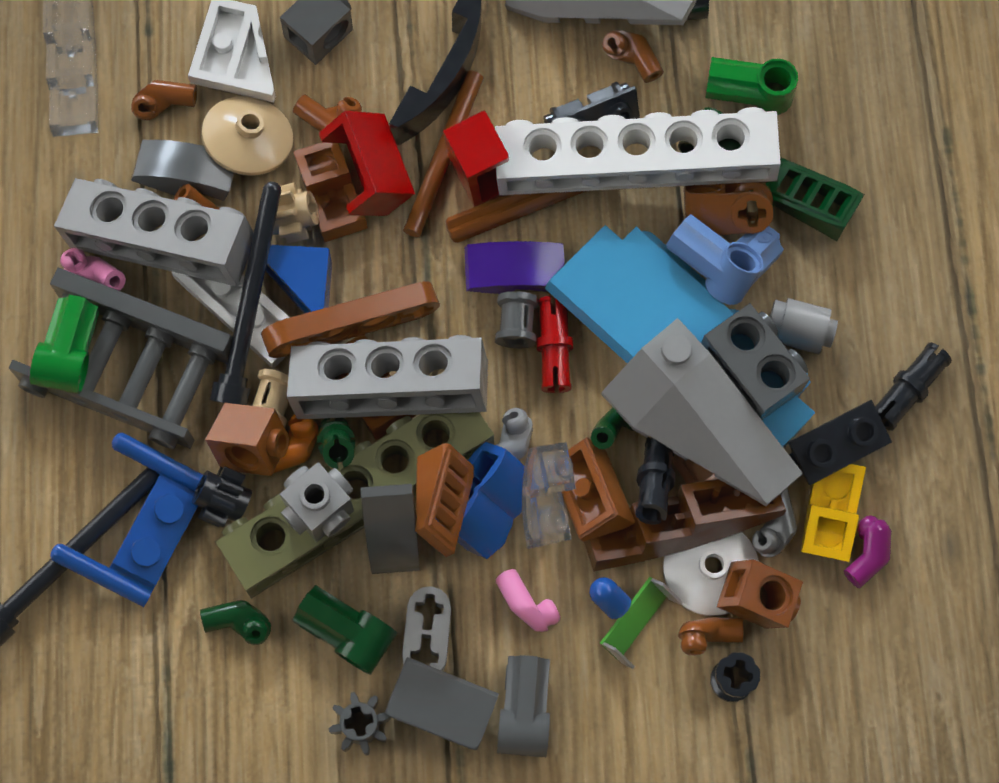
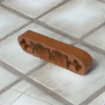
[261,281,440,358]

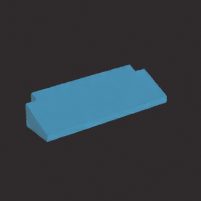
[545,225,815,448]

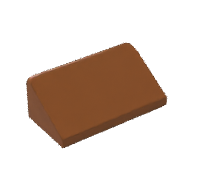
[549,437,635,542]

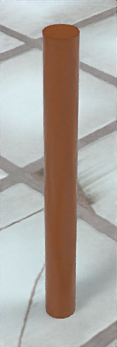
[403,70,484,238]

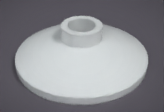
[663,532,759,616]

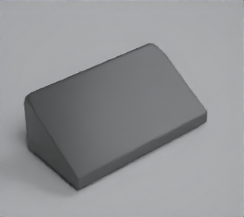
[385,657,499,750]

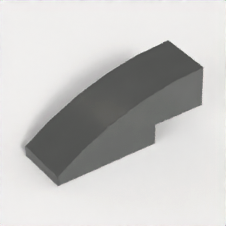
[361,484,420,574]

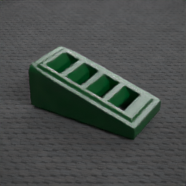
[765,157,865,241]

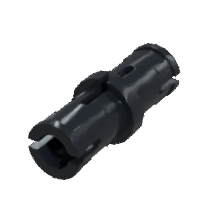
[875,342,952,431]
[635,437,676,525]

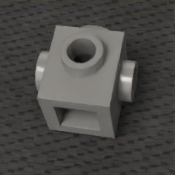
[280,462,354,543]

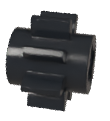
[192,466,252,527]

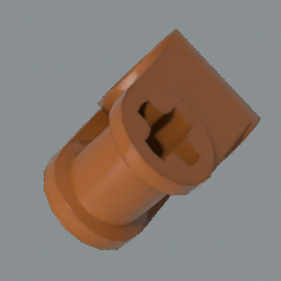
[683,182,774,236]

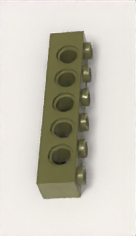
[215,412,494,599]

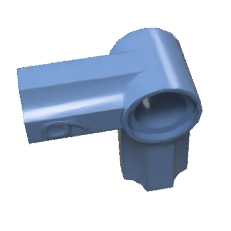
[666,214,784,305]

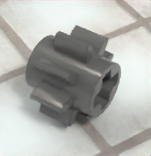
[329,692,391,756]

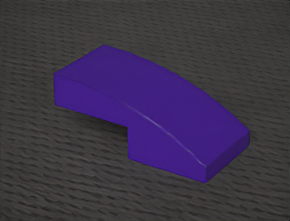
[464,241,565,294]

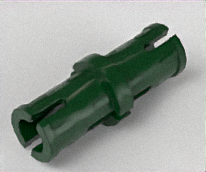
[317,418,355,469]

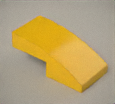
[801,464,866,562]

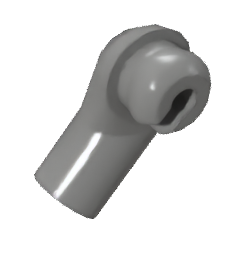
[496,408,533,460]

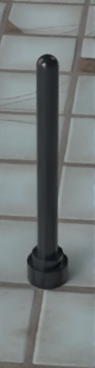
[210,181,281,405]
[0,467,160,646]

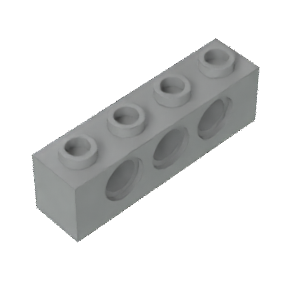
[54,178,254,286]
[287,335,488,419]

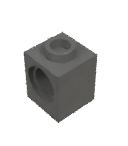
[280,0,353,65]

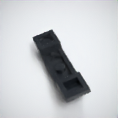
[389,0,481,145]

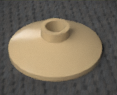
[202,96,293,176]

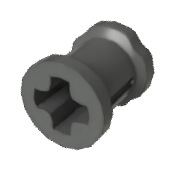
[495,291,539,349]

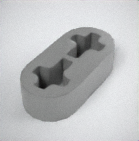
[402,586,451,671]

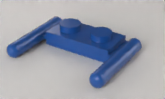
[50,433,203,607]

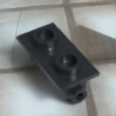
[543,82,640,123]
[788,400,892,485]

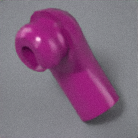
[843,515,892,589]

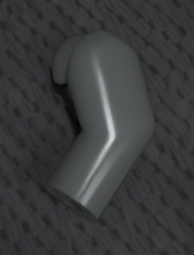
[752,489,797,557]

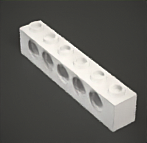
[495,107,781,195]

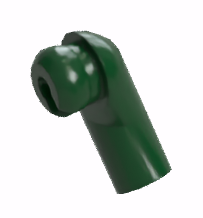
[200,600,271,645]

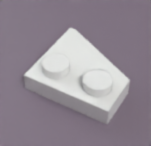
[188,0,276,103]

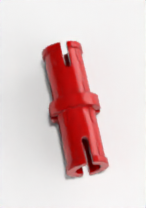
[537,295,573,393]

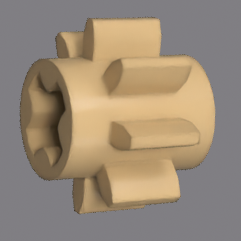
[273,182,319,244]

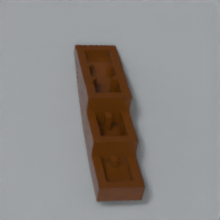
[584,479,786,572]

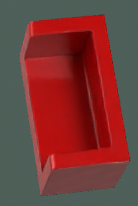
[443,110,509,207]
[319,111,415,216]

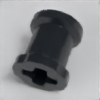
[710,652,760,702]

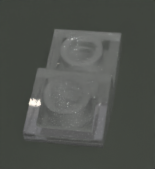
[522,442,576,549]

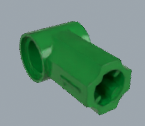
[705,57,798,115]
[29,295,99,394]

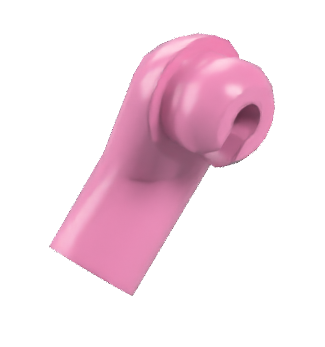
[60,248,126,291]
[496,569,560,632]

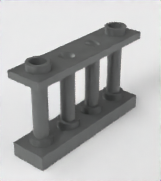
[9,267,232,450]

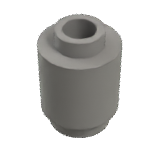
[770,298,838,354]

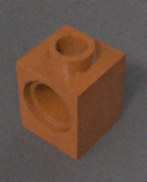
[205,403,290,476]
[717,559,803,629]

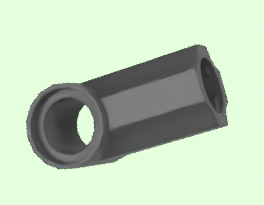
[497,655,550,758]

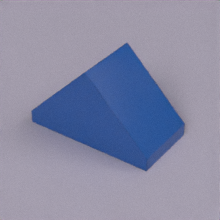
[265,245,332,314]

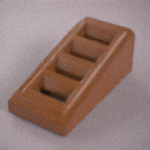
[415,443,474,557]

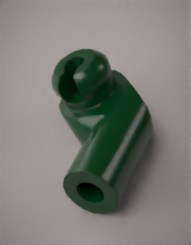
[591,407,634,449]

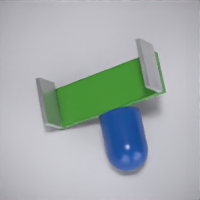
[589,577,683,669]

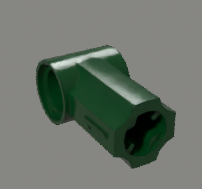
[292,585,397,675]

